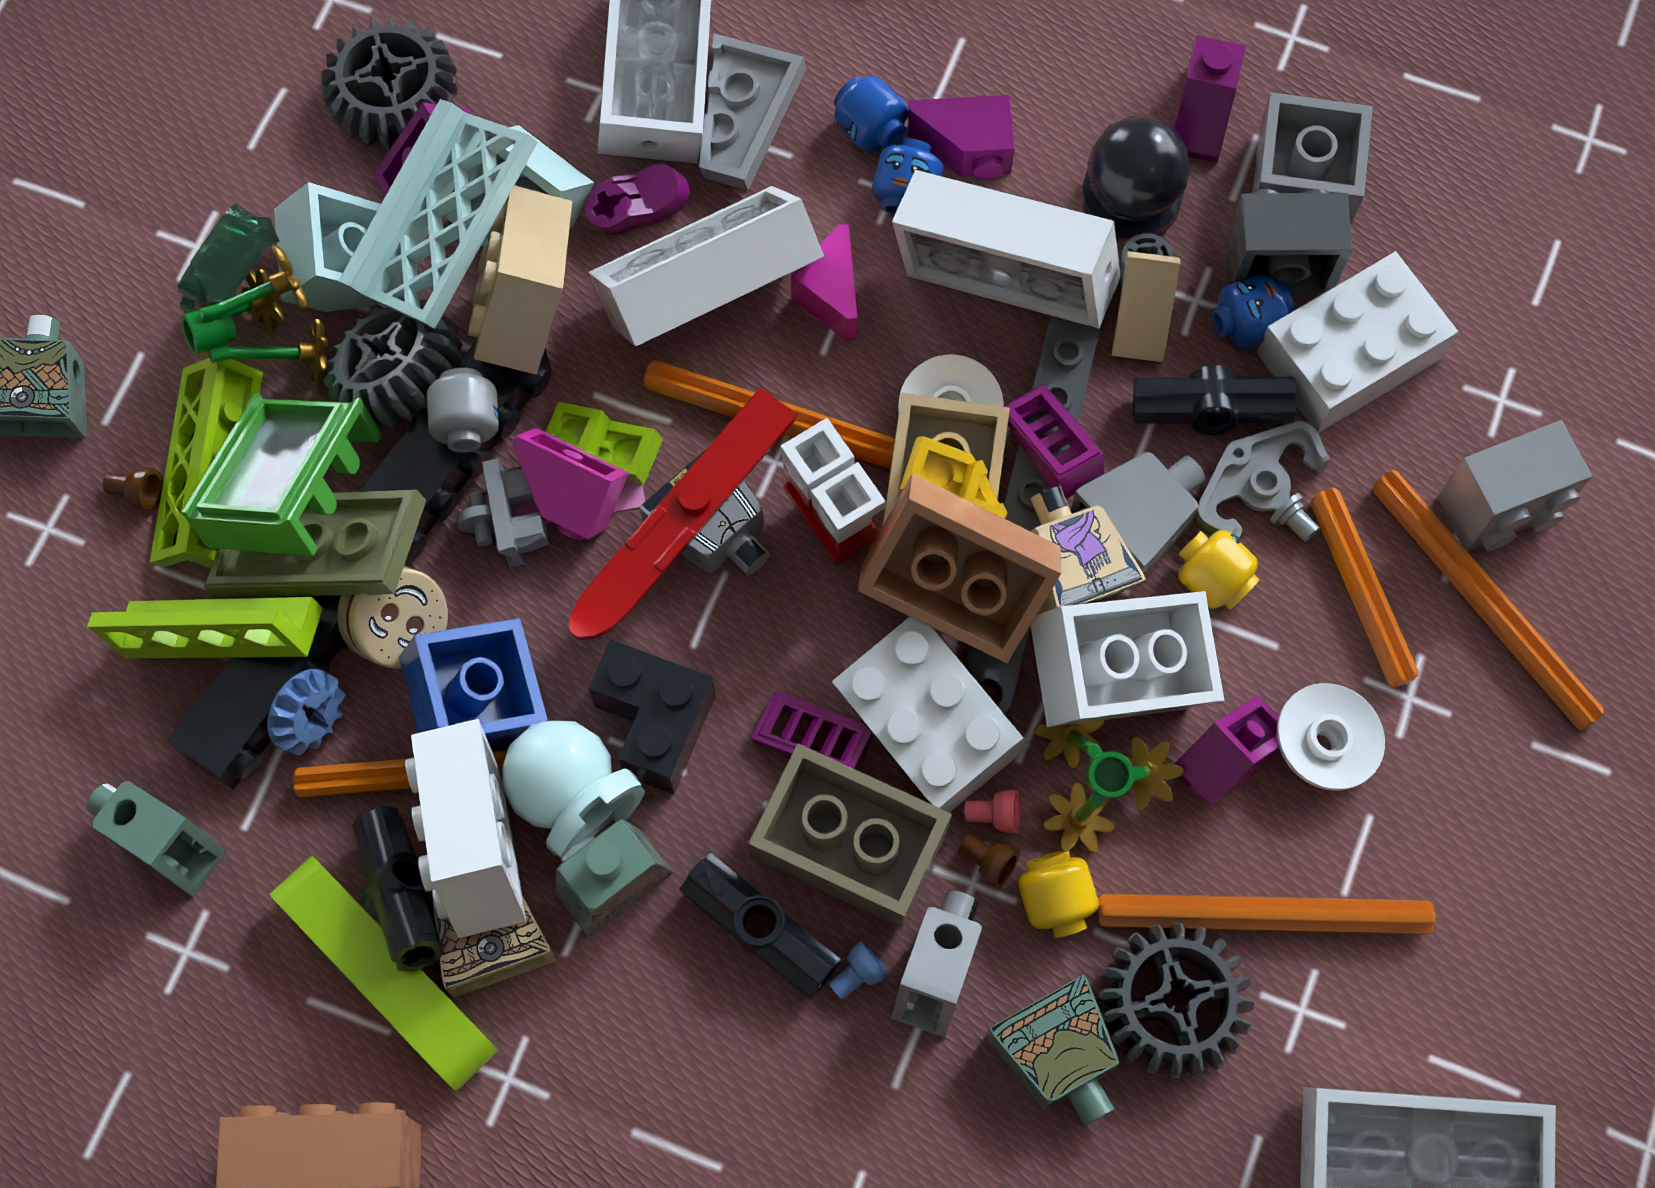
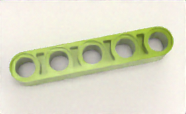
[269,855,499,1092]

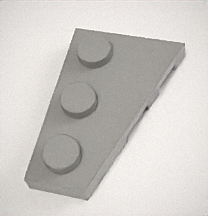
[699,33,807,191]

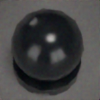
[1082,116,1190,241]

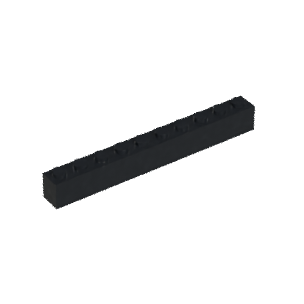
[167,341,552,790]

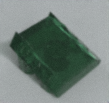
[178,204,280,314]

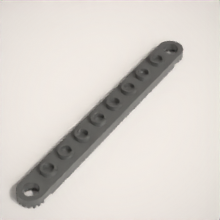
[965,315,1101,715]

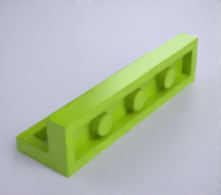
[149,358,263,568]
[87,597,323,659]

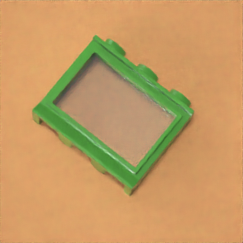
[181,393,382,556]

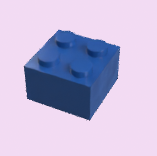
[399,618,548,748]

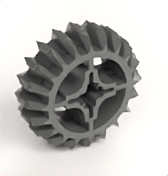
[321,16,459,150]
[323,299,463,430]
[1097,922,1255,1080]

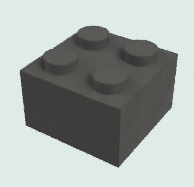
[1225,189,1353,297]

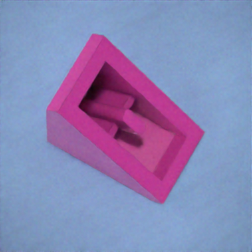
[791,224,857,341]

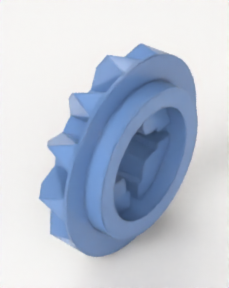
[267,669,346,756]

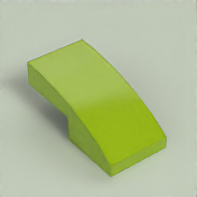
[545,402,663,485]

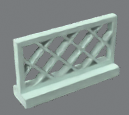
[339,99,538,329]

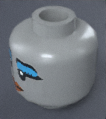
[427,368,499,453]

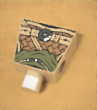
[433,895,556,998]

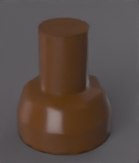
[103,467,163,511]
[958,834,1020,889]

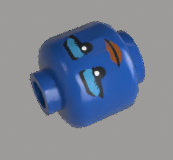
[834,76,908,152]
[872,138,944,215]
[1212,274,1294,349]

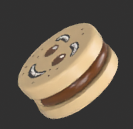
[337,566,448,669]

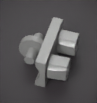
[457,458,549,568]

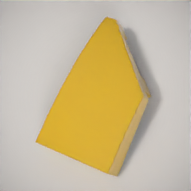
[900,436,1007,519]

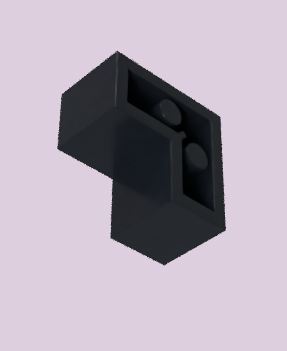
[588,639,716,794]

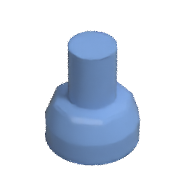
[829,940,890,1000]

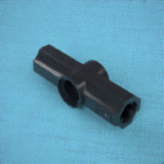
[1133,365,1296,436]
[352,805,444,972]
[679,852,841,1000]

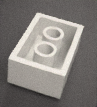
[1257,251,1458,433]
[1030,591,1224,727]
[832,616,1030,813]
[405,719,526,938]

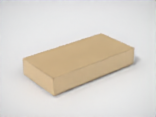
[1111,251,1181,362]

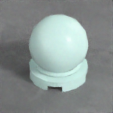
[502,720,645,862]

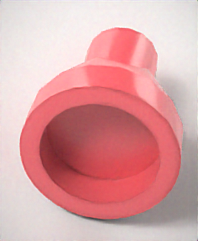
[964,790,1020,834]

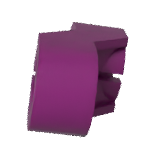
[585,163,690,235]

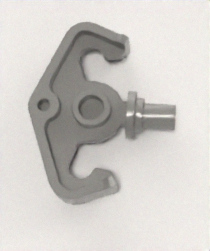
[1194,421,1330,543]

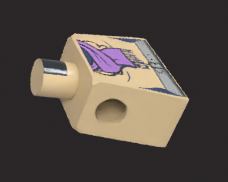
[1030,486,1146,615]

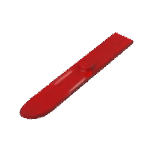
[569,387,798,640]

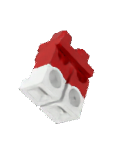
[781,418,886,566]

